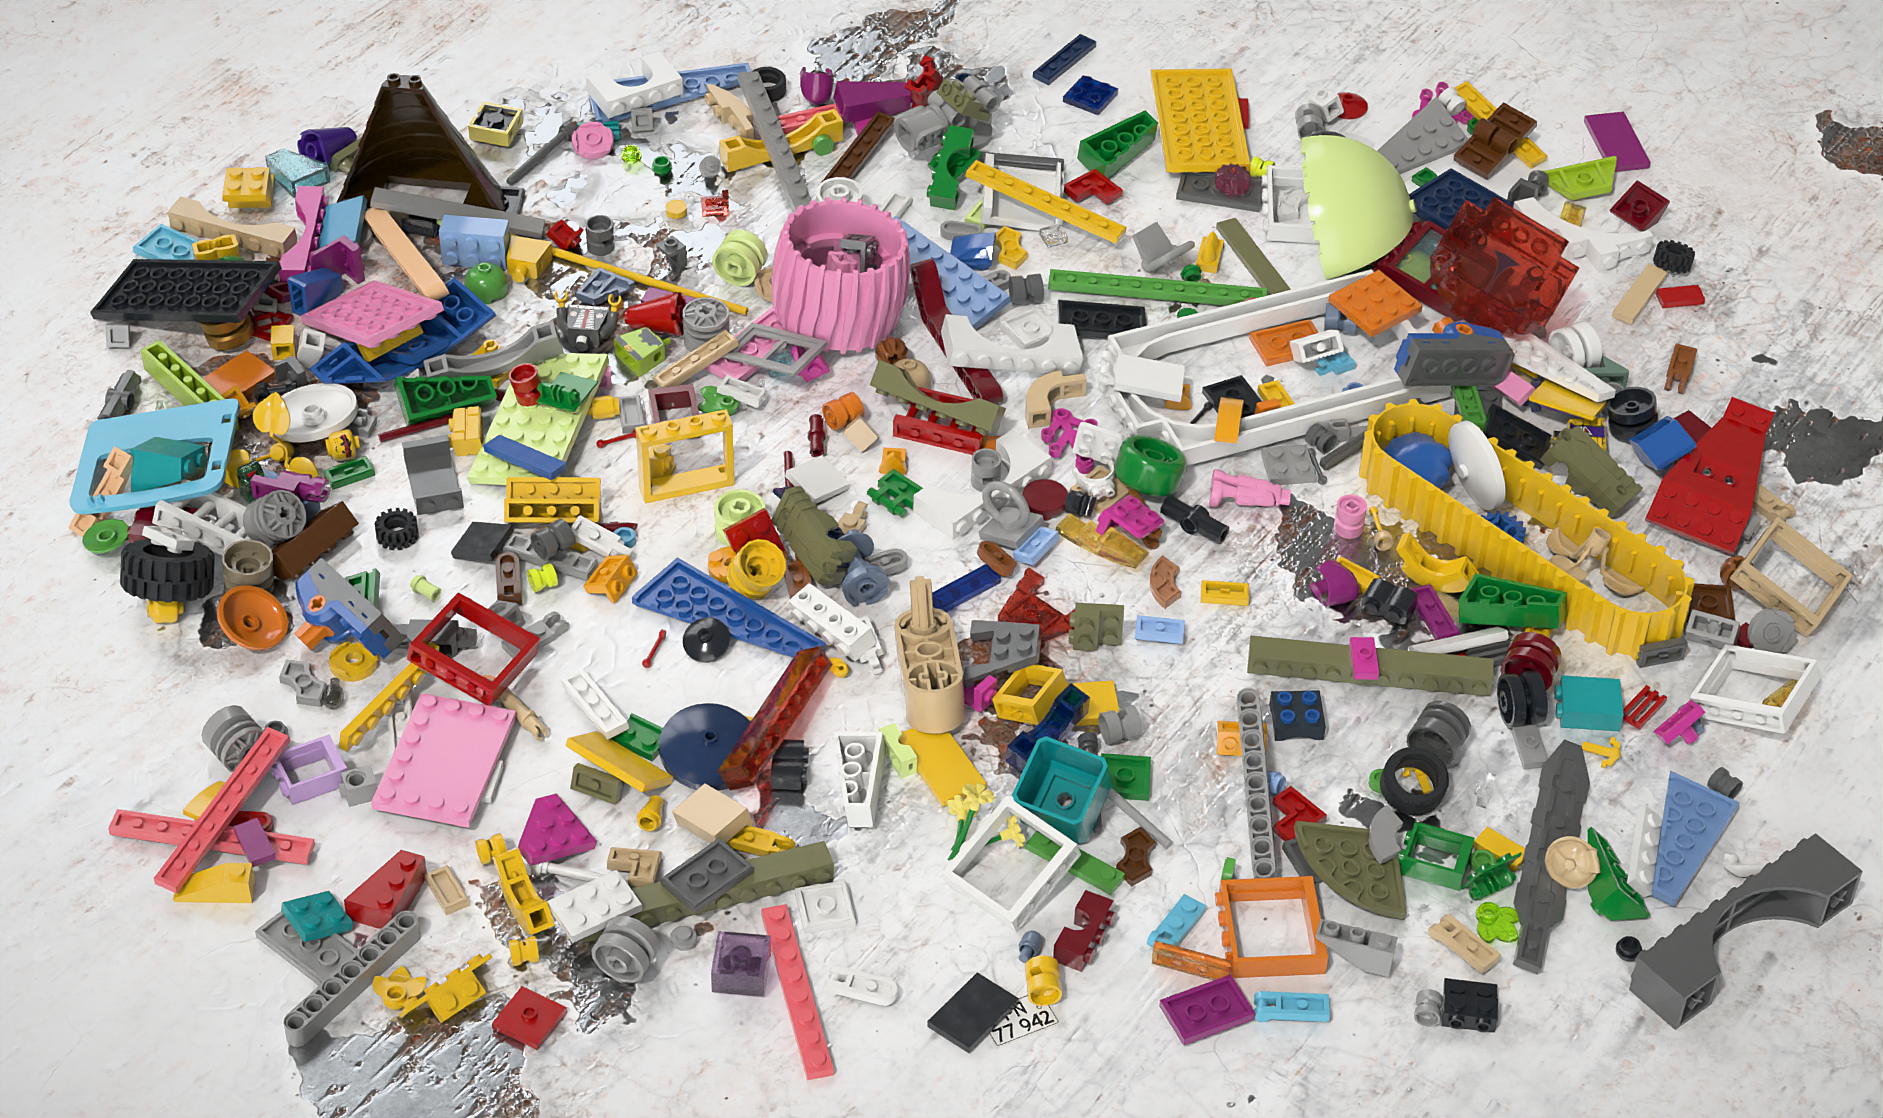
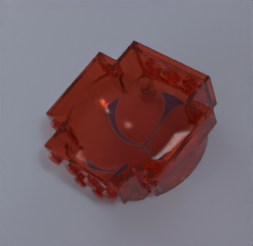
[1429,197,1580,336]

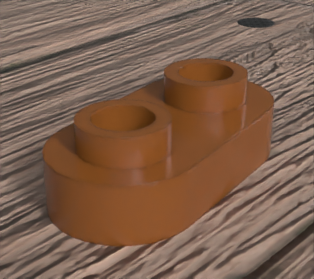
[977,541,1017,577]

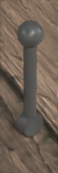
[1308,448,1327,485]

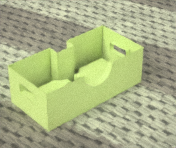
[879,723,917,779]

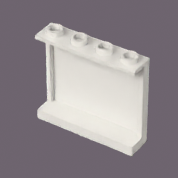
[981,153,1064,233]

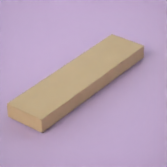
[1612,263,1668,325]
[653,330,739,388]

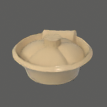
[1545,836,1601,889]

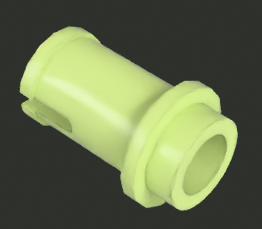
[410,575,442,601]

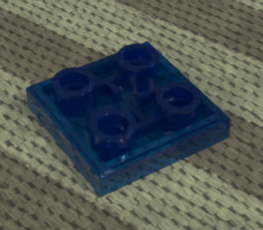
[1063,75,1119,115]

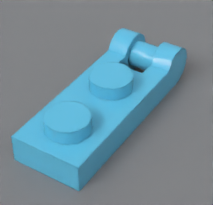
[1147,894,1206,956]
[1254,991,1330,1022]

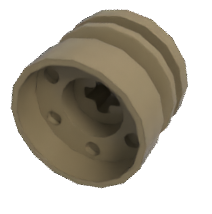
[222,540,274,594]

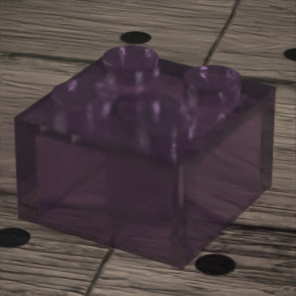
[711,931,771,997]

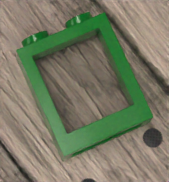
[1398,821,1475,891]

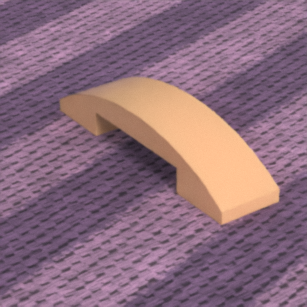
[68,446,134,537]

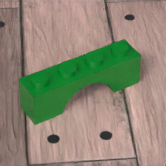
[927,125,975,210]

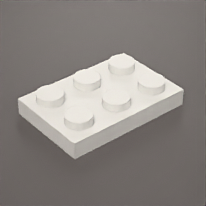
[547,869,642,943]

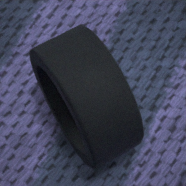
[751,67,786,102]

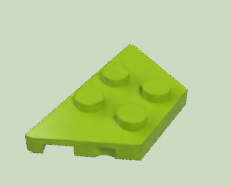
[1544,156,1617,200]

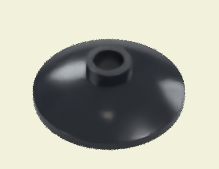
[682,618,731,663]

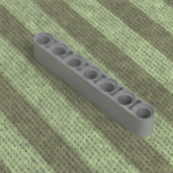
[283,911,420,1047]

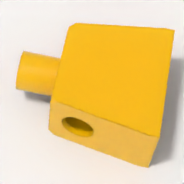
[507,236,553,282]

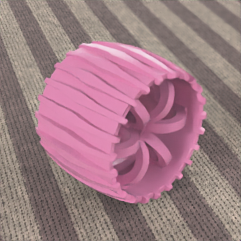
[771,197,910,354]

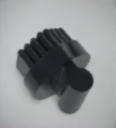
[1064,490,1097,518]

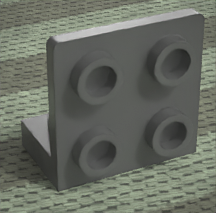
[839,234,878,273]

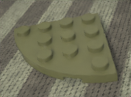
[1294,821,1407,920]

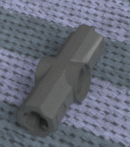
[97,370,142,420]

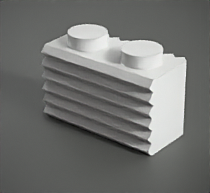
[1290,329,1344,363]

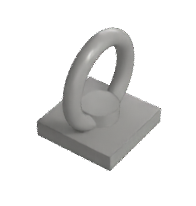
[979,481,1044,549]

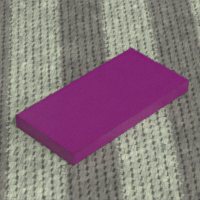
[1584,111,1651,172]

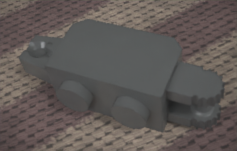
[393,619,477,658]

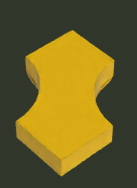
[995,226,1028,270]

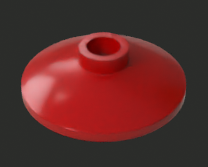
[1337,92,1368,119]

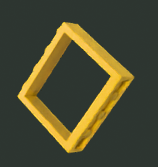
[636,409,735,504]

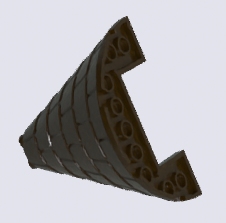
[337,73,506,212]

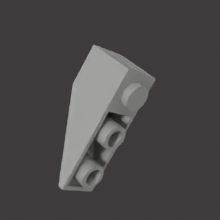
[1315,919,1398,977]

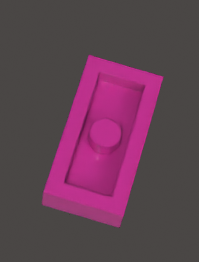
[1349,637,1379,680]

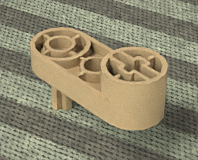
[894,576,965,733]

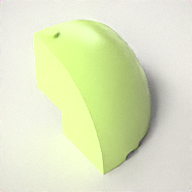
[1301,135,1417,280]

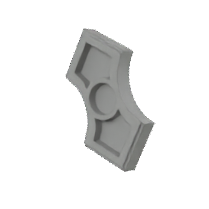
[279,659,328,707]

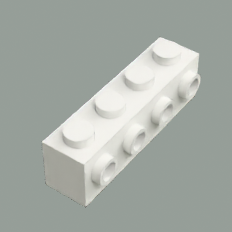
[788,583,876,661]

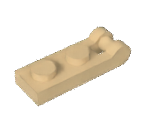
[1753,482,1796,522]
[1428,914,1501,974]

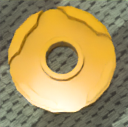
[329,641,378,682]

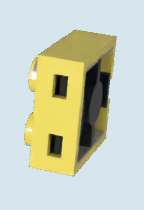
[468,101,523,147]

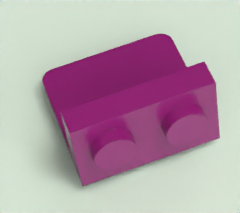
[309,235,365,284]

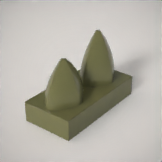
[330,137,362,174]
[570,763,624,805]

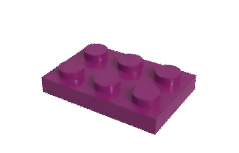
[1159,974,1255,1046]

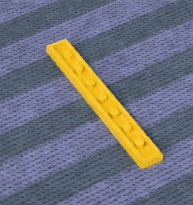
[965,160,1127,244]

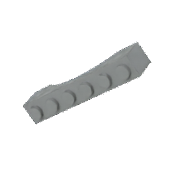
[424,320,564,378]

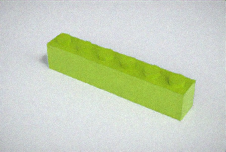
[140,339,240,431]

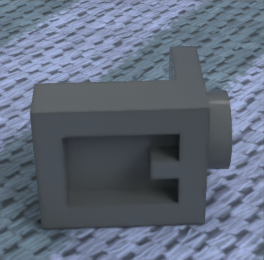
[273,356,308,388]

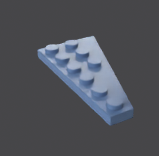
[1651,771,1740,907]

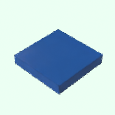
[388,333,449,365]

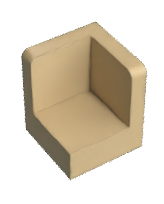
[843,414,878,452]

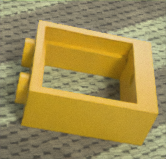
[992,664,1069,725]

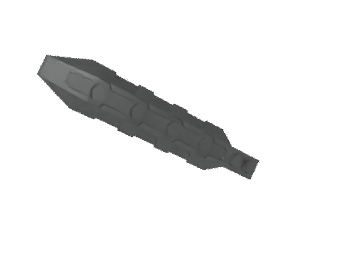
[1513,739,1590,974]

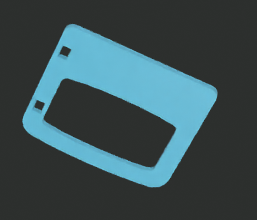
[69,399,240,514]

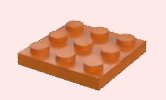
[1328,270,1423,337]

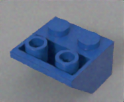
[1629,416,1697,471]

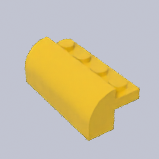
[504,477,601,524]

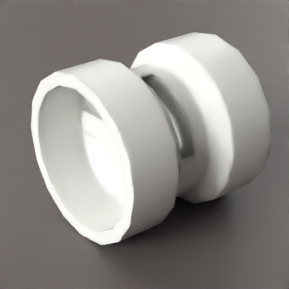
[1438,87,1467,116]

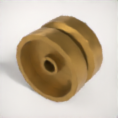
[199,313,254,350]

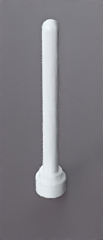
[531,861,636,889]

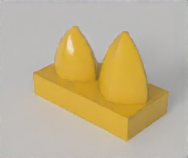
[1196,231,1224,273]

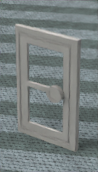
[722,322,828,376]

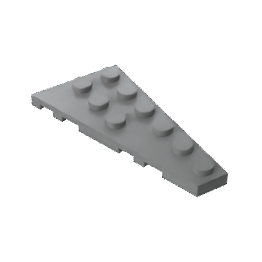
[1377,97,1468,174]

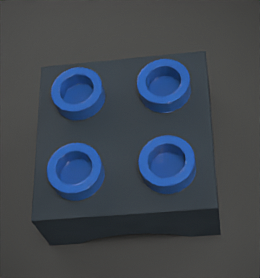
[1269,690,1326,741]

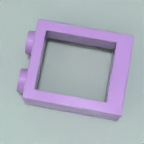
[271,734,348,805]

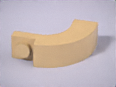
[1025,370,1087,429]

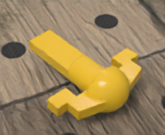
[1582,737,1621,768]
[1402,767,1432,795]

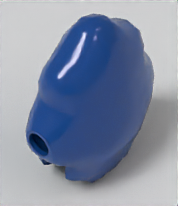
[1384,432,1453,489]

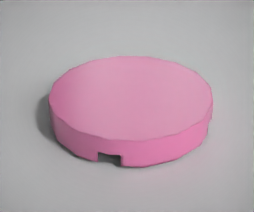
[572,122,614,159]

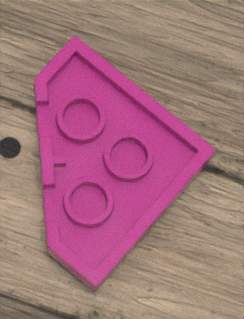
[518,793,597,866]

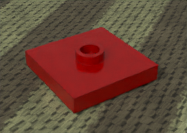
[492,986,567,1050]

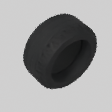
[1380,747,1449,816]

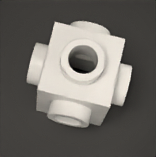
[1308,88,1344,122]

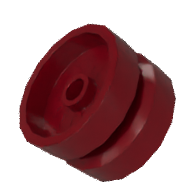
[1500,632,1562,691]

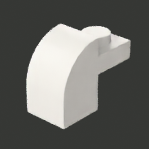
[297,328,337,369]

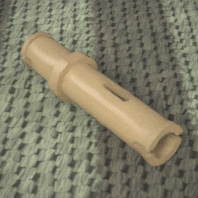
[498,688,549,741]

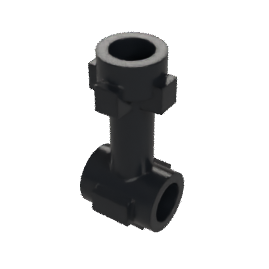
[254,381,297,403]

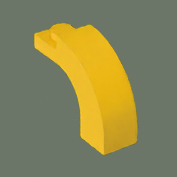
[1396,532,1479,593]
[492,848,555,935]

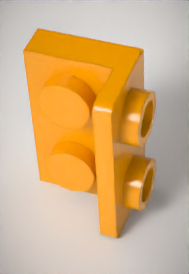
[583,555,638,603]
[1216,721,1268,756]

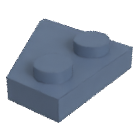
[576,267,635,306]

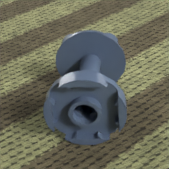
[837,529,890,606]

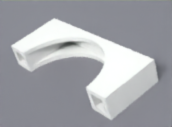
[941,314,1083,375]
[913,429,1051,540]

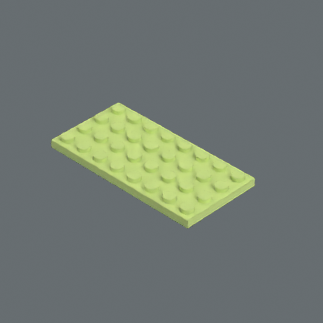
[467,353,609,485]

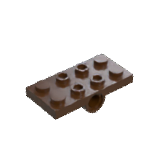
[1454,102,1537,180]

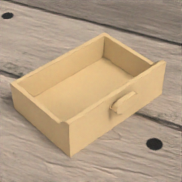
[672,784,753,844]

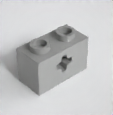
[1685,609,1740,652]

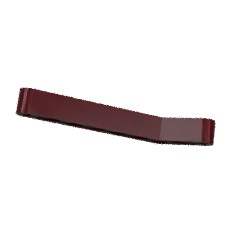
[910,258,1003,404]

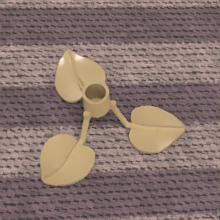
[1546,527,1644,595]

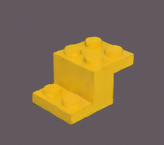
[222,167,275,208]

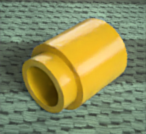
[587,395,620,420]

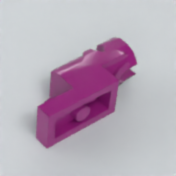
[250,470,331,503]

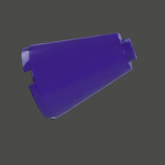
[297,127,357,171]

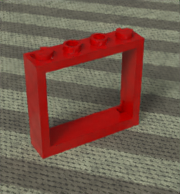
[407,592,541,706]

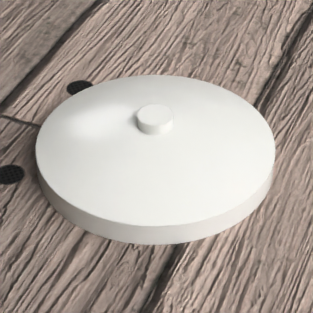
[274,383,358,442]
[1448,421,1505,510]

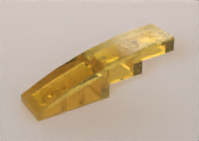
[1055,513,1149,569]

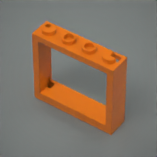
[1215,876,1328,978]

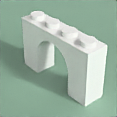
[586,51,683,119]

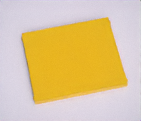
[1529,379,1607,421]

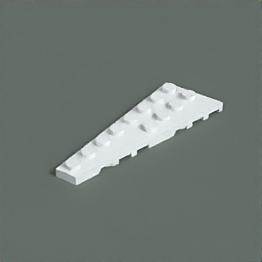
[1457,311,1616,402]

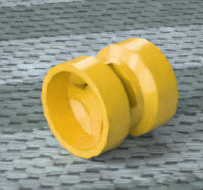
[475,833,507,865]
[509,936,539,967]

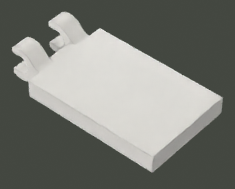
[1098,351,1185,402]

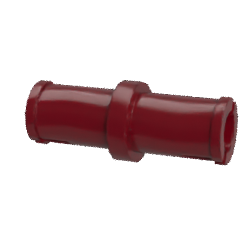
[807,414,826,458]

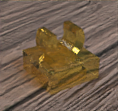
[1560,201,1587,227]

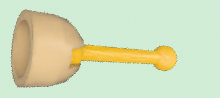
[1369,506,1394,551]

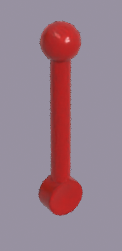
[596,429,636,448]
[642,629,667,668]

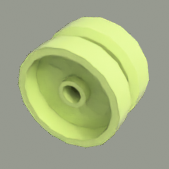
[712,230,768,286]
[714,489,766,546]

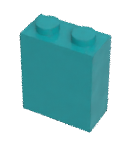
[1554,675,1623,732]

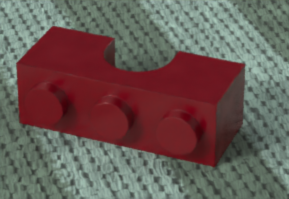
[1053,890,1116,972]

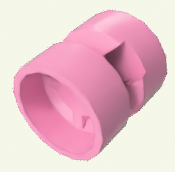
[1334,494,1367,539]

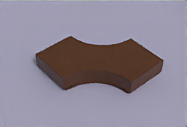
[1116,827,1156,887]

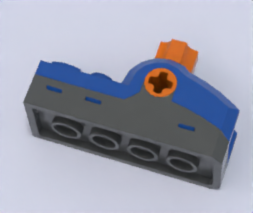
[1394,317,1515,386]
[294,558,405,659]

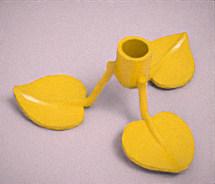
[218,392,319,488]

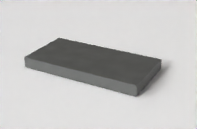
[1176,172,1265,212]

